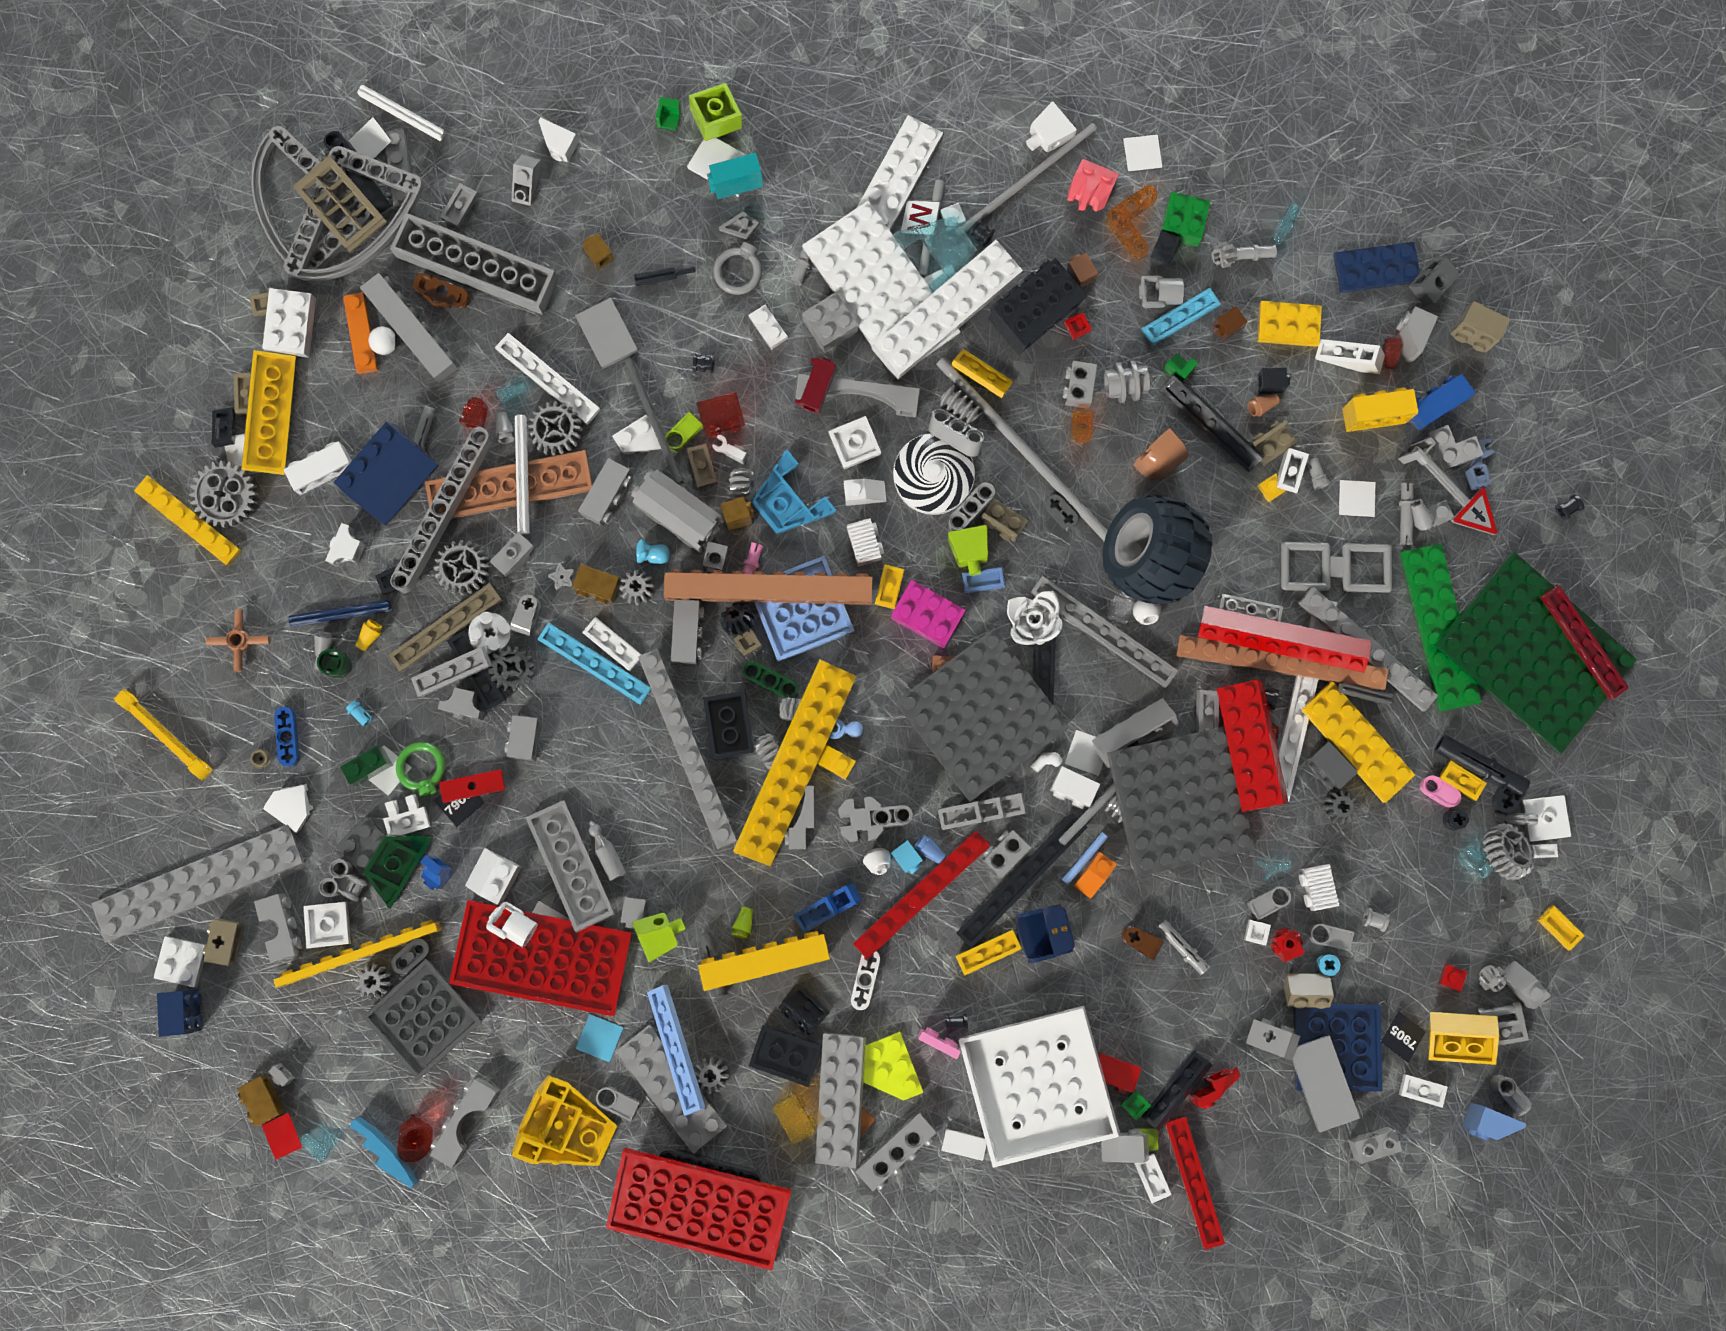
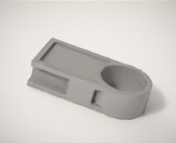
[1247,886,1291,921]
[1308,924,1354,951]
[596,1086,641,1121]

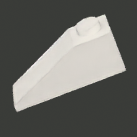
[1315,339,1385,374]

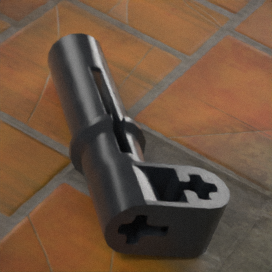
[1434,734,1531,813]

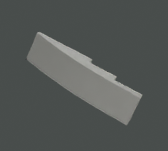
[938,793,1027,830]

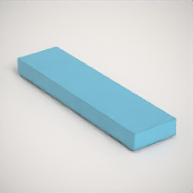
[1142,288,1221,346]

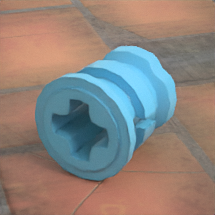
[1316,954,1340,976]

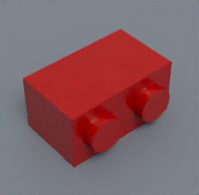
[1098,1052,1141,1094]

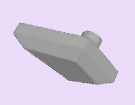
[719,211,759,239]

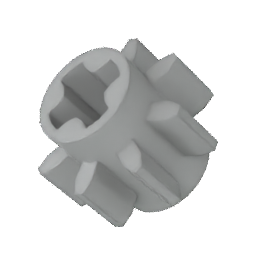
[1212,241,1237,268]
[1479,965,1507,992]

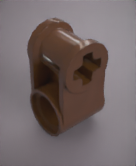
[1121,926,1164,960]

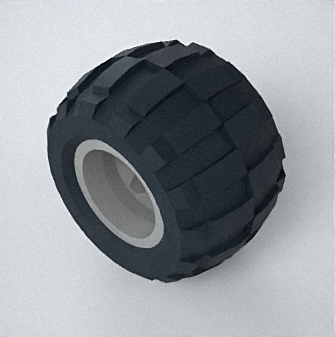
[1102,495,1213,604]

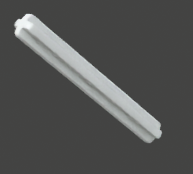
[357,85,445,141]

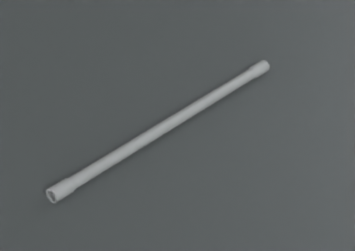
[936,356,1108,542]

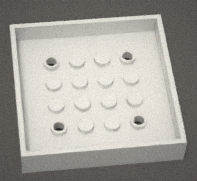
[959,1006,1120,1167]

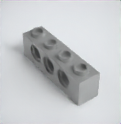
[856,1111,937,1191]

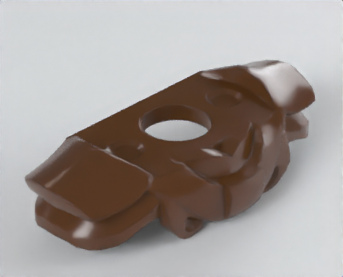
[413,273,471,308]

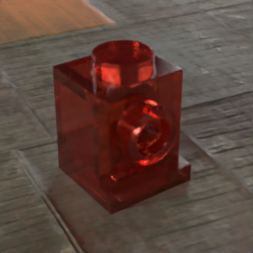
[459,397,488,429]

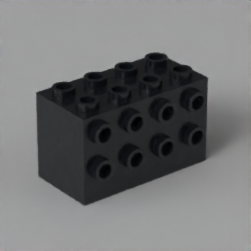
[988,258,1087,355]

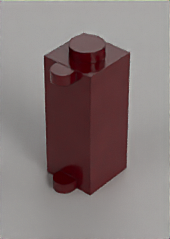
[794,357,836,415]

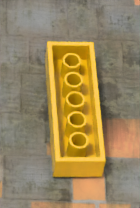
[697,931,830,991]

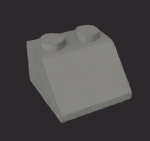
[1396,306,1438,365]

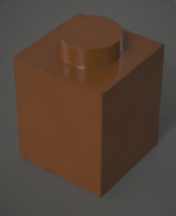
[1213,306,1248,341]

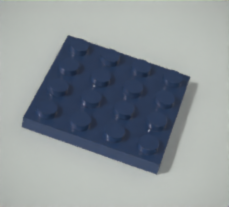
[1294,1004,1383,1092]

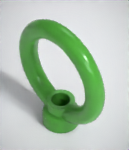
[396,742,445,797]

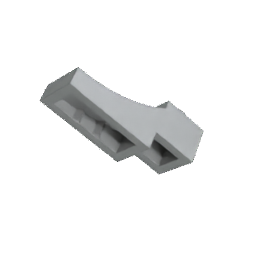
[785,786,815,850]

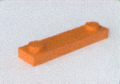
[343,292,378,374]

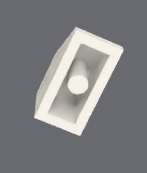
[539,117,579,162]
[1277,448,1309,493]
[844,479,886,506]

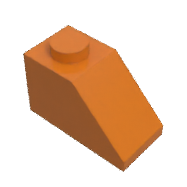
[1073,852,1117,899]

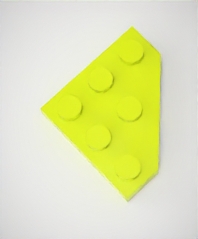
[863,1032,923,1100]

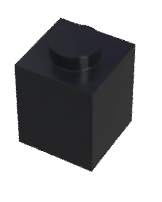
[1150,230,1180,264]
[1258,367,1290,394]

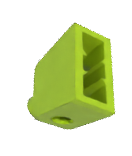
[947,525,988,576]
[632,913,686,962]

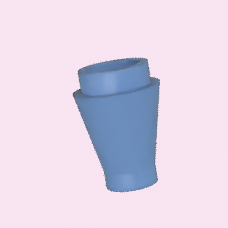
[914,835,946,864]

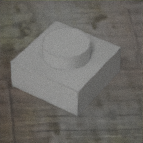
[1427,500,1454,527]
[268,1063,295,1087]

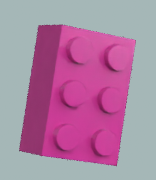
[891,580,966,649]

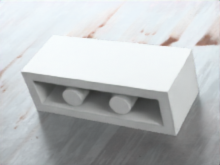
[283,441,352,495]

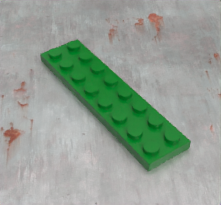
[1399,543,1482,712]

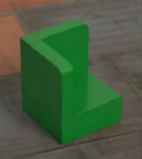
[655,97,681,131]
[1163,353,1198,381]

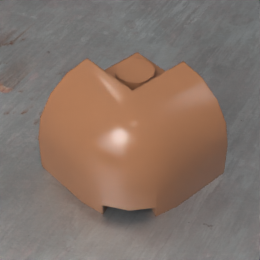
[1133,428,1189,480]

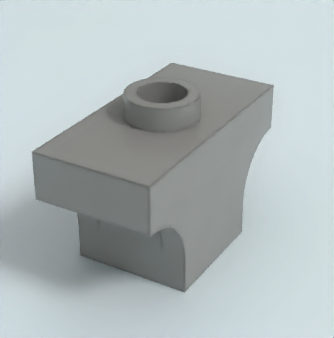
[490,532,534,576]
[438,687,484,721]

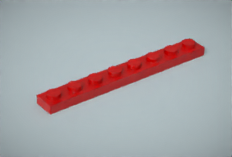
[853,830,990,960]

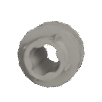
[1104,360,1150,403]

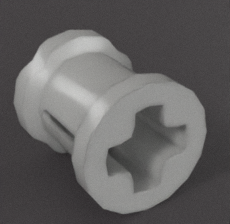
[1362,908,1390,932]

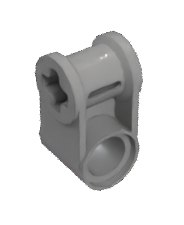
[510,594,541,636]

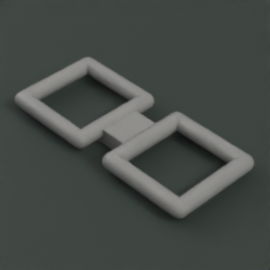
[1281,542,1392,593]

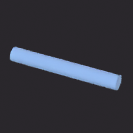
[1062,832,1108,885]

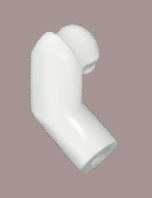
[1031,752,1062,773]

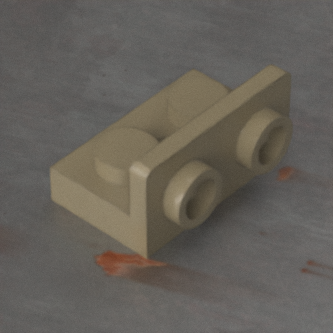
[1252,420,1298,467]
[981,499,1028,542]

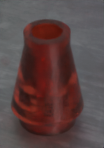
[1382,338,1403,369]

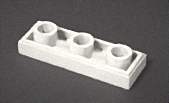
[1219,594,1283,622]

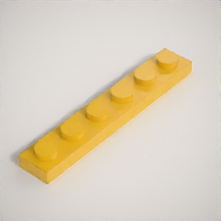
[134,475,242,566]

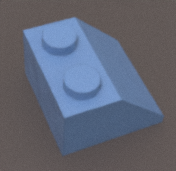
[1462,1102,1526,1141]

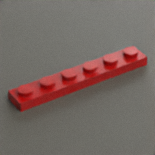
[1165,1116,1225,1250]

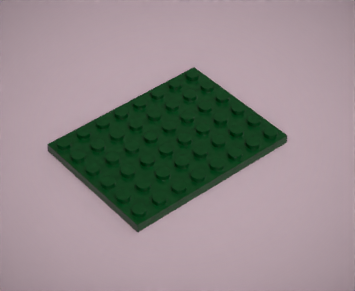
[1434,551,1637,754]

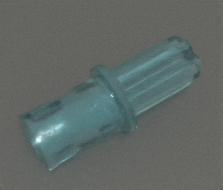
[1273,203,1301,243]

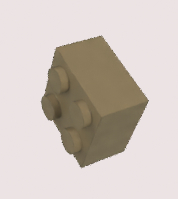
[1450,301,1511,352]

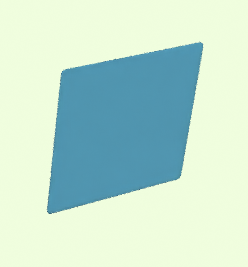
[576,1014,623,1062]

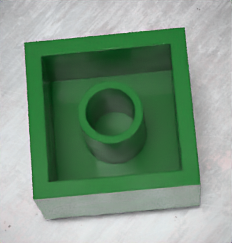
[1159,192,1210,247]

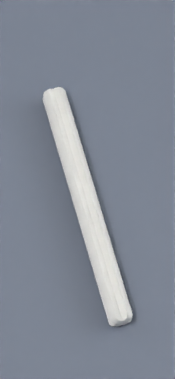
[515,415,530,535]

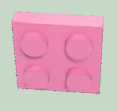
[917,1027,961,1059]

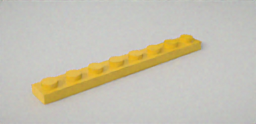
[273,920,442,987]

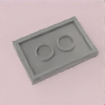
[575,298,638,369]

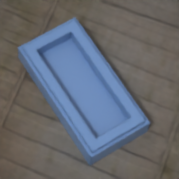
[961,567,1005,594]

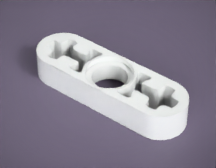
[851,951,880,1010]

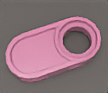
[1420,776,1461,807]

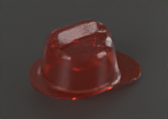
[397,1114,433,1162]

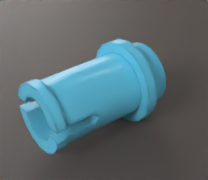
[346,700,373,727]

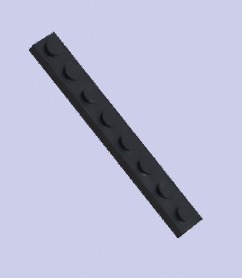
[956,813,1088,948]

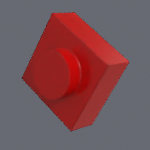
[1064,312,1092,340]
[1438,964,1467,992]

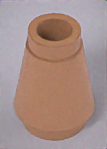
[1247,393,1279,417]

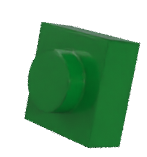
[1120,1090,1151,1121]

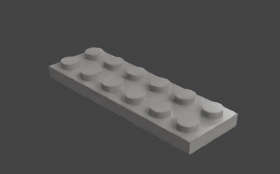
[526,800,615,932]
[616,1024,728,1153]
[815,1033,866,1168]

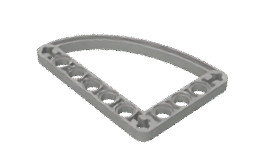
[251,126,373,281]
[284,146,424,281]

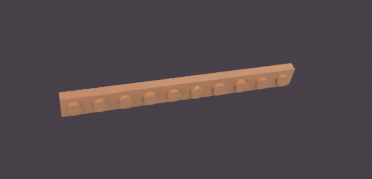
[1176,635,1388,690]

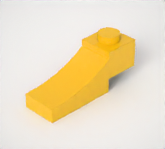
[817,745,856,780]

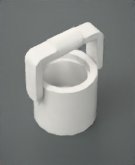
[486,902,538,947]

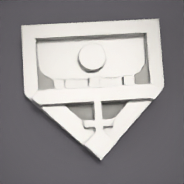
[263,784,313,832]

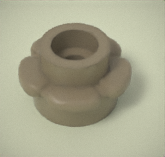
[250,748,271,769]

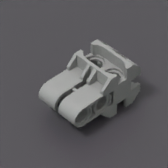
[839,797,913,843]

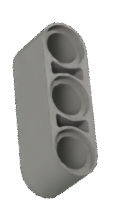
[928,409,984,457]
[948,482,995,531]

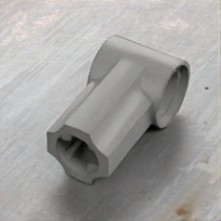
[1489,1074,1533,1116]

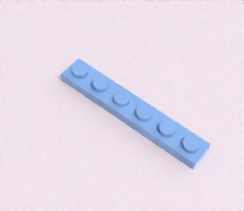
[647,985,705,1116]

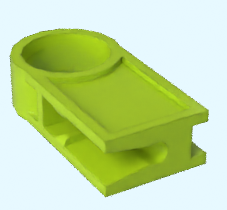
[665,412,704,452]

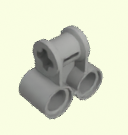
[319,859,368,902]

